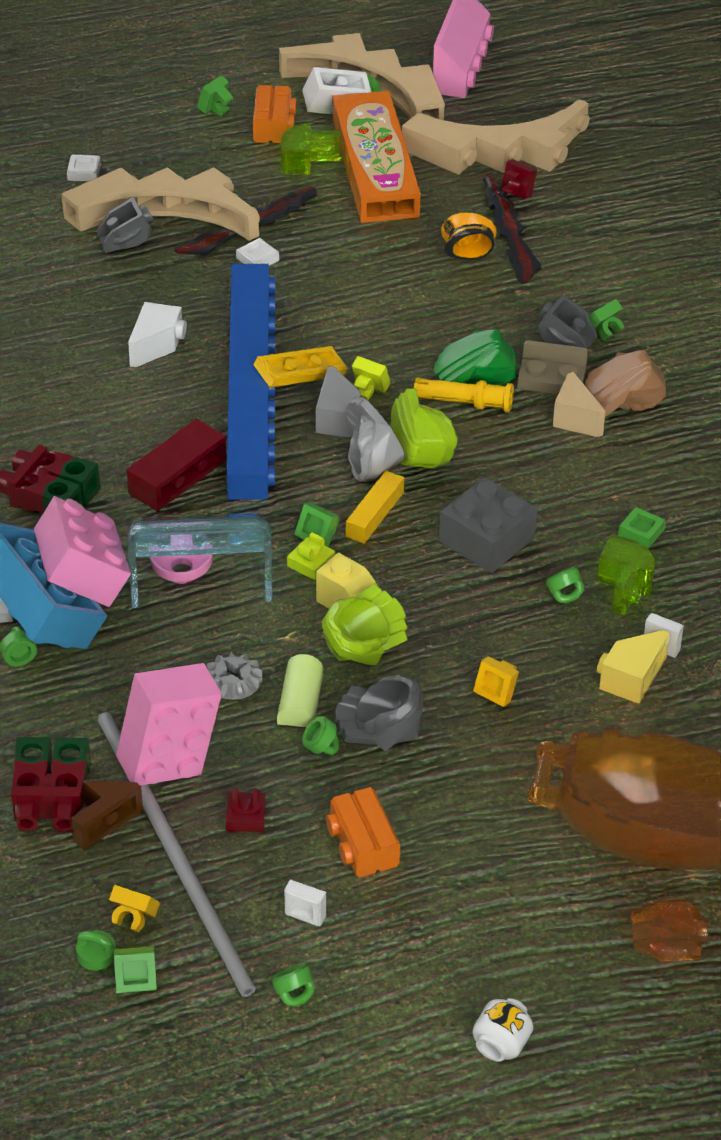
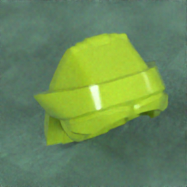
[390,388,458,468]
[322,583,408,665]

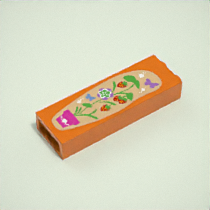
[332,91,421,223]

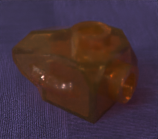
[629,899,708,962]

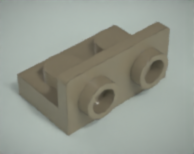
[517,340,588,394]

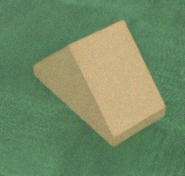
[553,372,605,437]

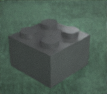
[439,477,537,573]

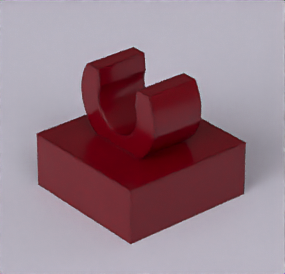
[501,159,538,199]
[226,789,266,832]

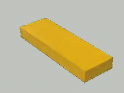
[253,346,348,388]

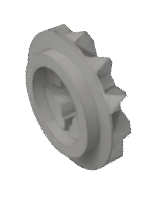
[207,651,262,700]

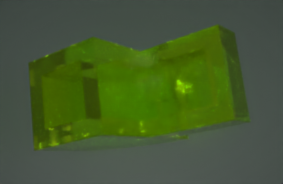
[281,123,340,175]
[597,534,655,615]

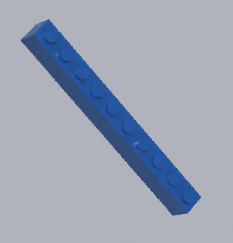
[227,264,275,500]

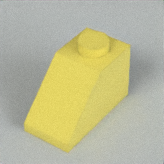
[316,552,379,609]
[597,630,670,704]

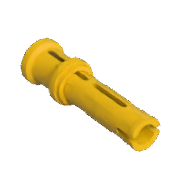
[414,377,514,413]

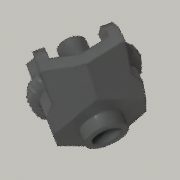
[96,197,154,253]
[538,294,597,349]

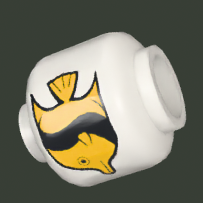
[472,998,534,1062]

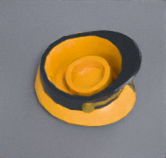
[441,213,497,260]

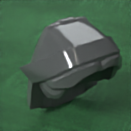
[333,674,423,751]

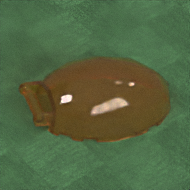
[527,728,721,873]

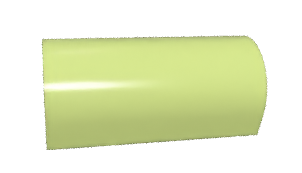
[277,654,323,727]

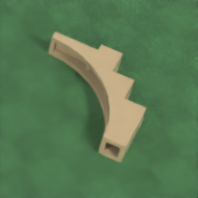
[279,33,445,120]
[402,99,590,175]
[61,167,260,241]

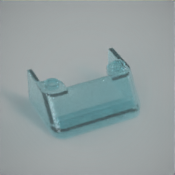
[127,513,272,608]

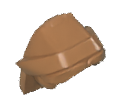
[584,350,666,416]

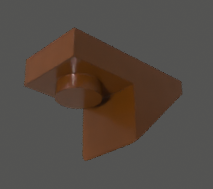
[72,781,143,851]

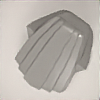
[346,396,404,482]

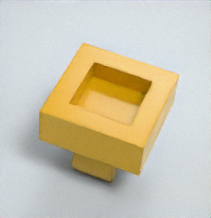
[473,656,519,707]
[109,885,160,932]

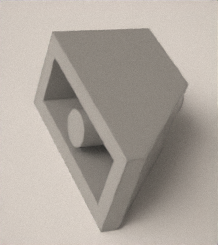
[316,366,361,438]

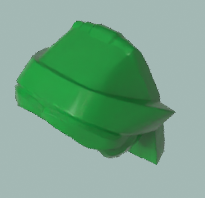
[433,329,517,386]

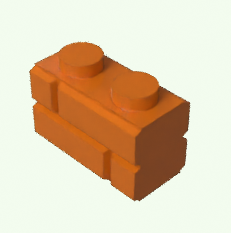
[253,85,297,143]
[326,787,400,878]

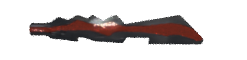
[483,174,541,284]
[175,186,317,255]

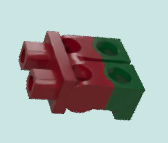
[0,445,101,513]
[11,737,91,831]

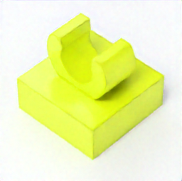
[352,356,391,400]
[287,532,335,580]

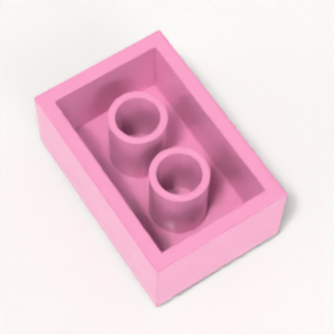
[34,496,131,607]
[116,663,222,786]

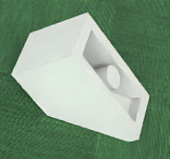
[302,67,371,114]
[128,302,187,367]

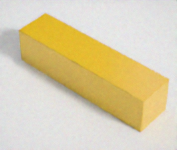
[346,471,404,544]

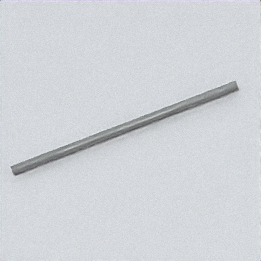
[97,712,256,997]

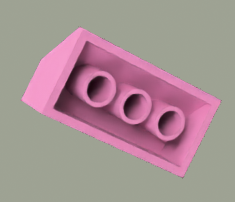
[433,0,494,98]

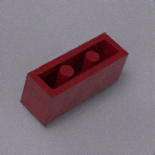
[127,418,226,512]

